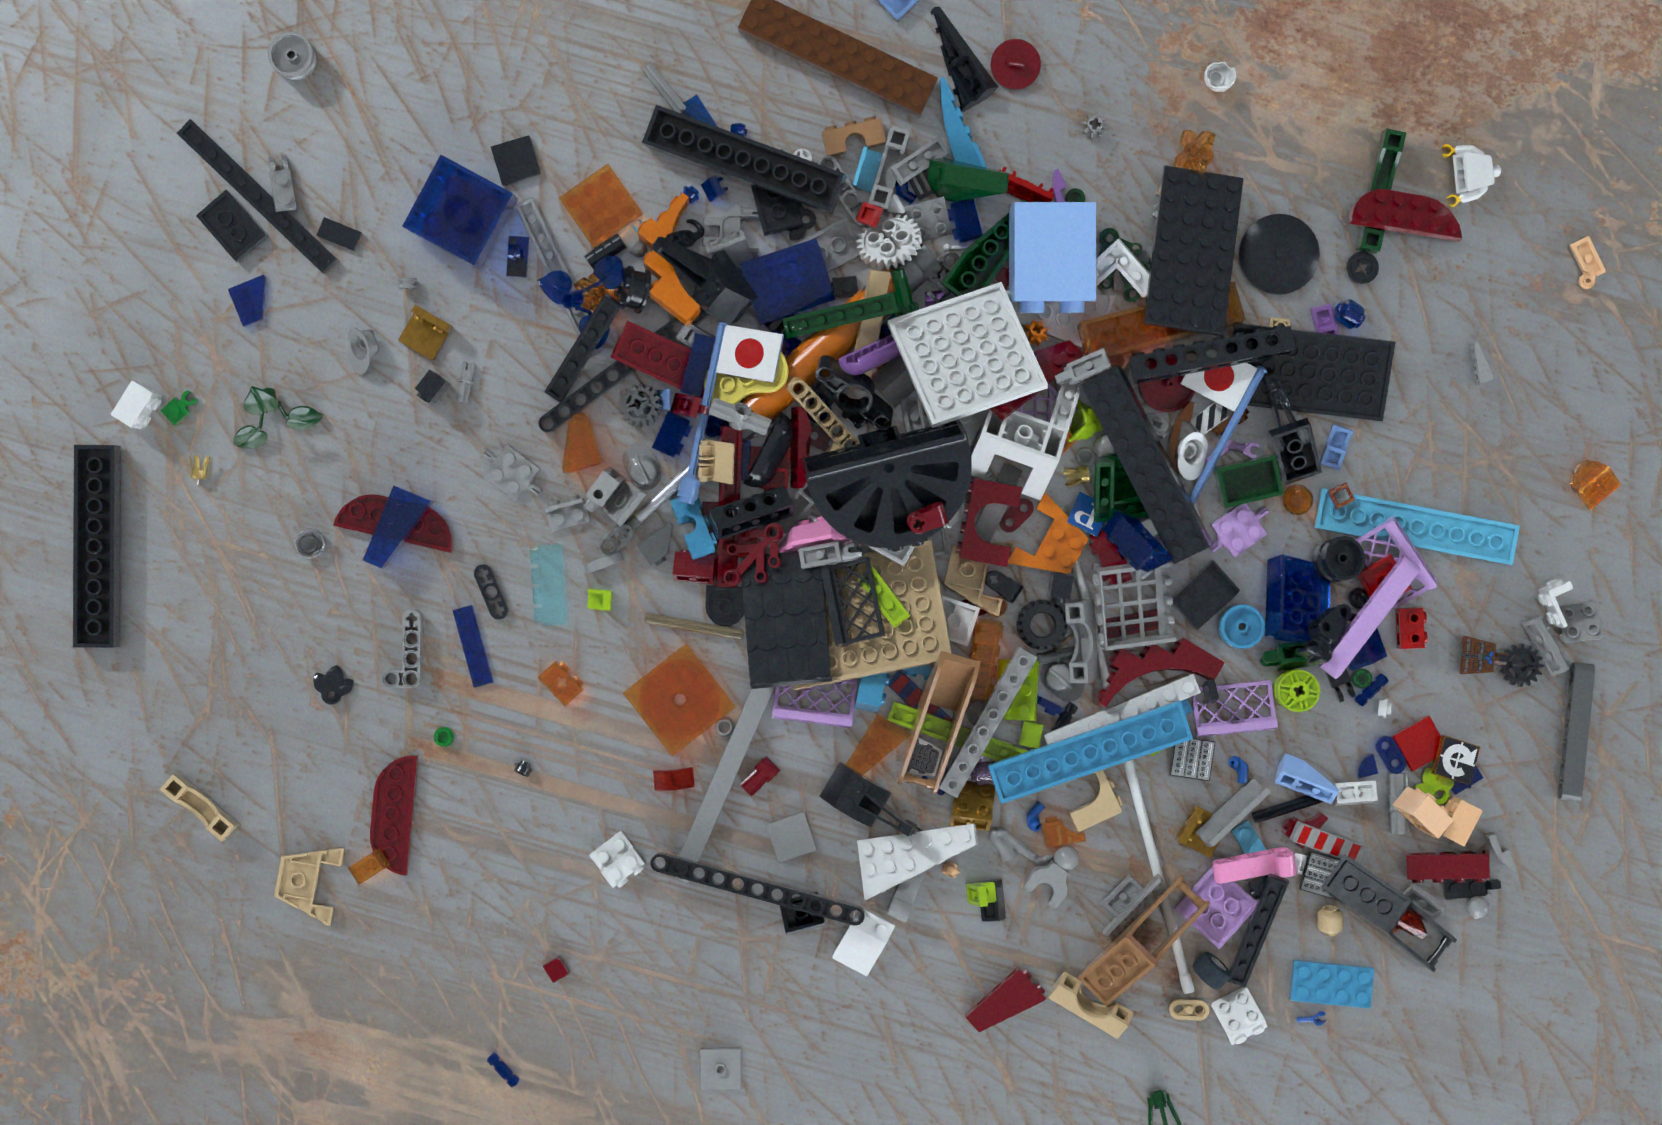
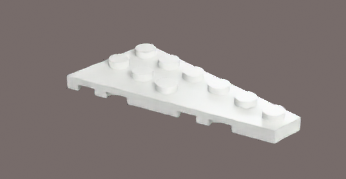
[857,824,978,901]

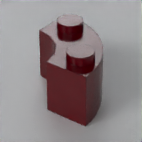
[1088,526,1132,585]

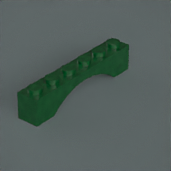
[1356,128,1406,254]

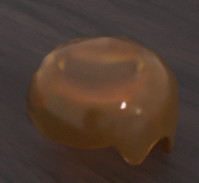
[1282,484,1313,515]

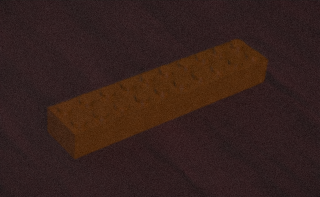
[738,0,938,118]

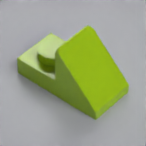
[966,882,997,907]

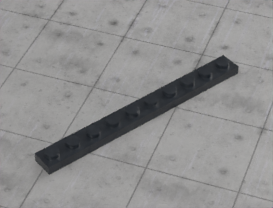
[177,119,337,274]

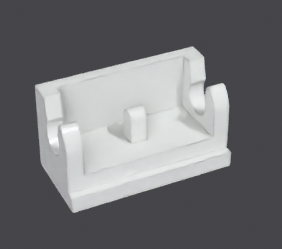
[1333,781,1378,806]

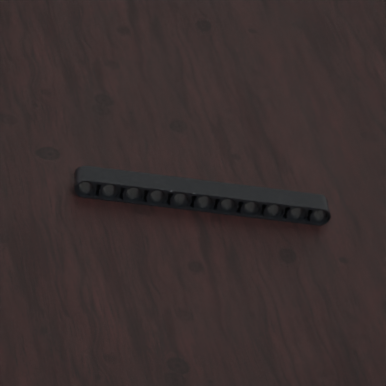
[538,301,711,433]
[650,852,865,926]

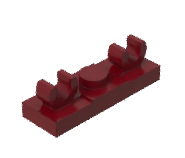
[670,393,709,418]

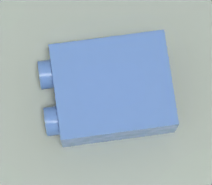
[1009,202,1096,313]

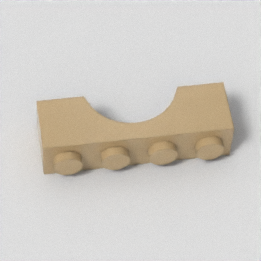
[160,772,239,842]
[1049,971,1133,1039]

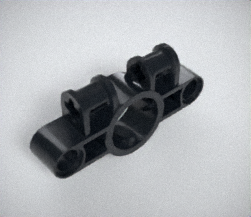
[813,355,894,431]

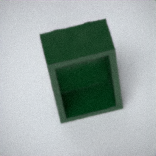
[1213,454,1284,508]

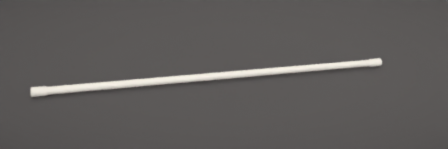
[1060,506,1195,994]

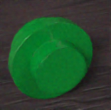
[434,727,454,747]

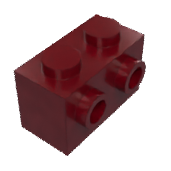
[672,550,716,584]

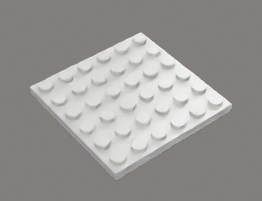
[887,282,1048,428]

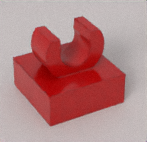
[856,202,883,228]

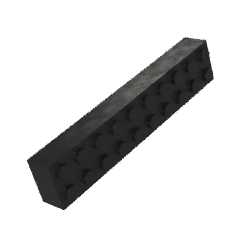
[642,105,847,215]
[1081,363,1213,564]
[73,445,121,648]

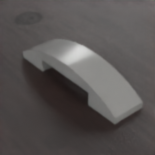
[975,462,1022,542]

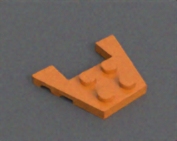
[1008,493,1089,574]

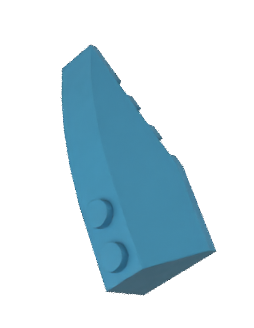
[940,77,988,168]

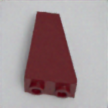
[965,966,1046,1032]

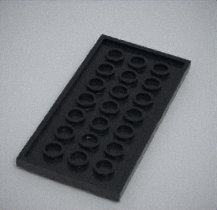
[1143,165,1244,336]
[1229,322,1396,421]

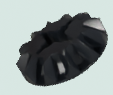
[1346,251,1379,284]

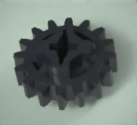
[1499,643,1544,687]

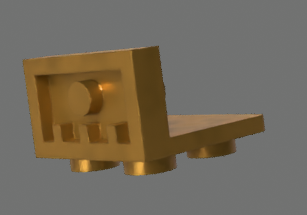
[398,304,453,360]
[949,781,995,831]
[1175,804,1221,858]

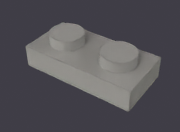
[1403,883,1447,920]

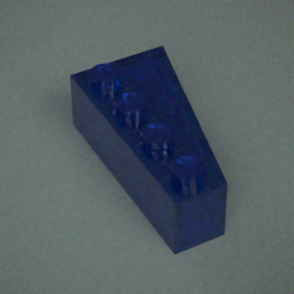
[362,485,434,568]

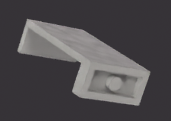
[705,230,770,310]

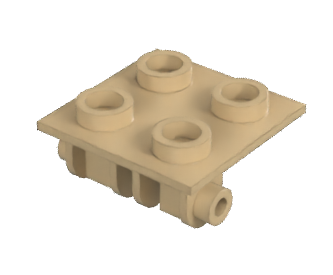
[698,439,735,484]

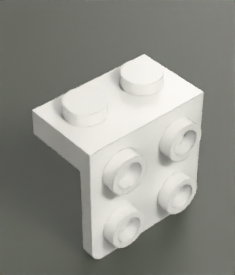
[1537,578,1574,628]
[1212,987,1267,1045]

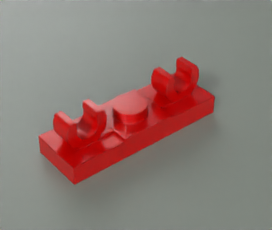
[999,166,1054,202]

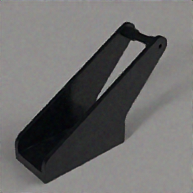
[1321,854,1457,972]

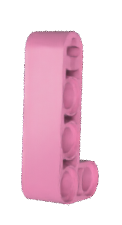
[1212,847,1297,883]

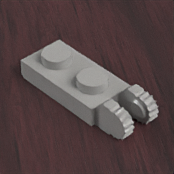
[268,155,296,212]

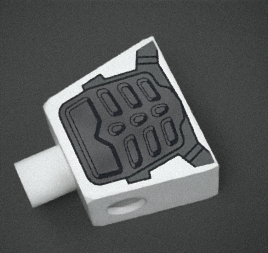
[906,736,952,777]

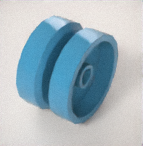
[1217,604,1265,649]

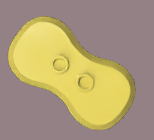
[704,352,788,405]

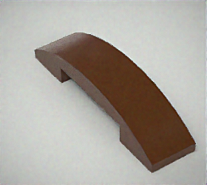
[1166,401,1195,477]

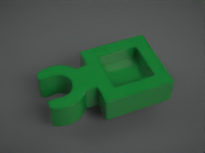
[160,390,198,426]

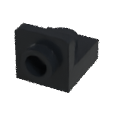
[829,276,858,299]

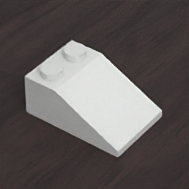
[831,904,895,976]

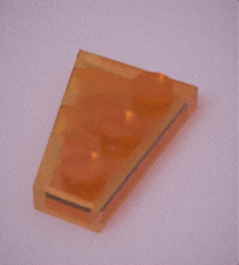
[846,713,911,775]

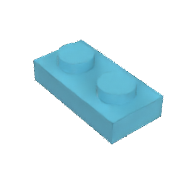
[1231,820,1266,854]

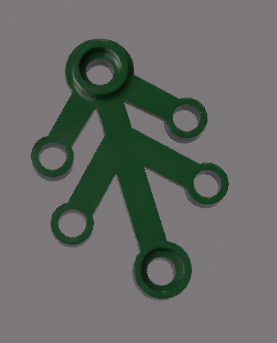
[1097,228,1150,302]

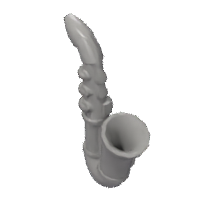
[990,827,1054,865]

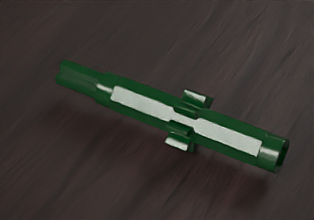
[890,268,919,317]

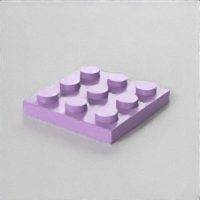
[1174,865,1257,949]

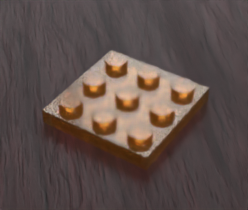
[559,164,643,248]

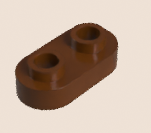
[1212,408,1249,436]

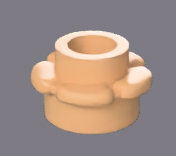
[941,861,960,878]

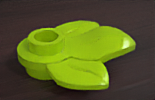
[1415,767,1454,805]

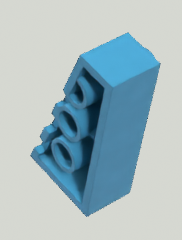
[854,672,891,714]

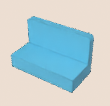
[853,146,883,193]

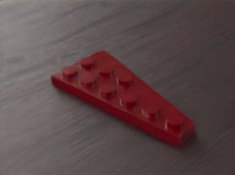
[989,340,1084,421]

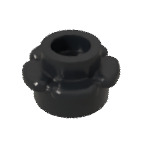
[514,760,533,777]

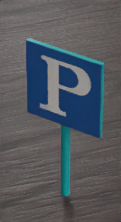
[1067,492,1103,537]

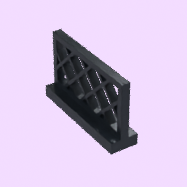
[820,557,885,648]

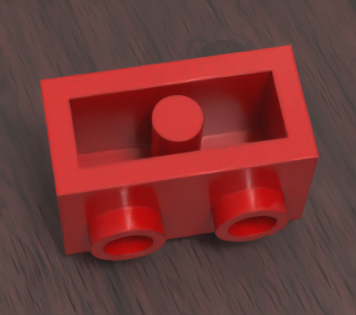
[1395,607,1428,649]

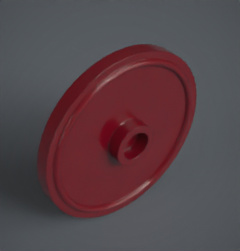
[990,39,1041,90]

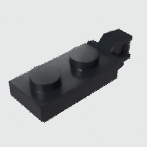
[1443,879,1501,900]

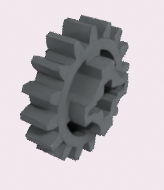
[618,383,663,428]

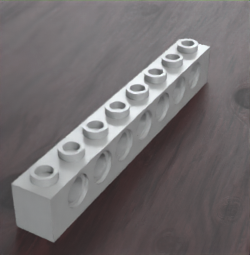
[939,646,1038,798]

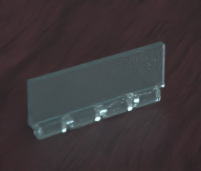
[530,544,567,626]

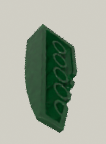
[941,200,1027,297]

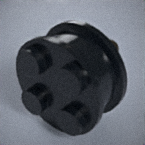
[614,266,651,314]

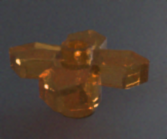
[1173,130,1216,173]
[574,269,617,312]

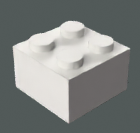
[111,380,162,429]

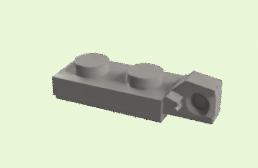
[1055,348,1112,386]

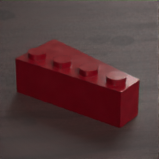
[1406,850,1490,883]

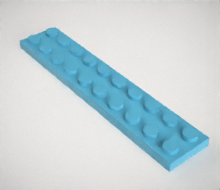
[1314,488,1520,565]

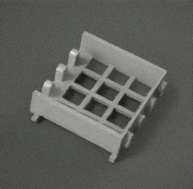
[1093,555,1177,651]

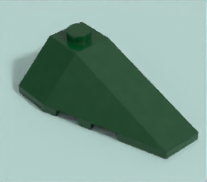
[927,158,1009,202]

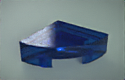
[1357,754,1378,778]

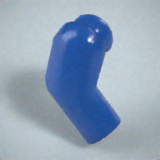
[1228,756,1248,783]
[1026,801,1045,832]

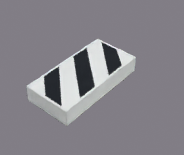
[1190,402,1234,435]

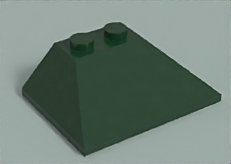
[1093,455,1169,523]

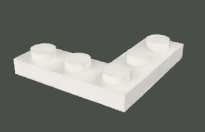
[1096,238,1150,298]

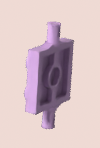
[1210,504,1269,558]

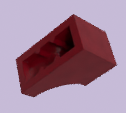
[1281,811,1329,849]

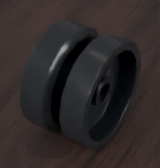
[1312,536,1365,583]

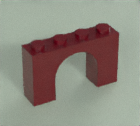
[956,478,1022,567]

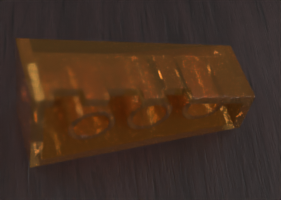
[969,617,1004,701]

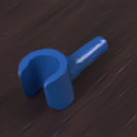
[1297,1011,1326,1026]

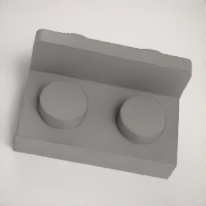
[544,495,591,531]

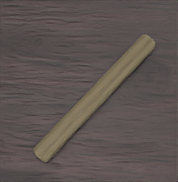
[644,613,743,640]

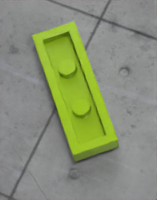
[857,567,911,628]

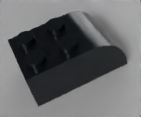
[1172,560,1240,630]

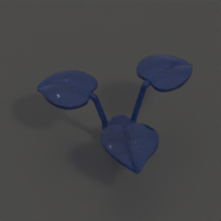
[537,256,624,350]

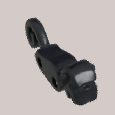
[1298,588,1370,666]

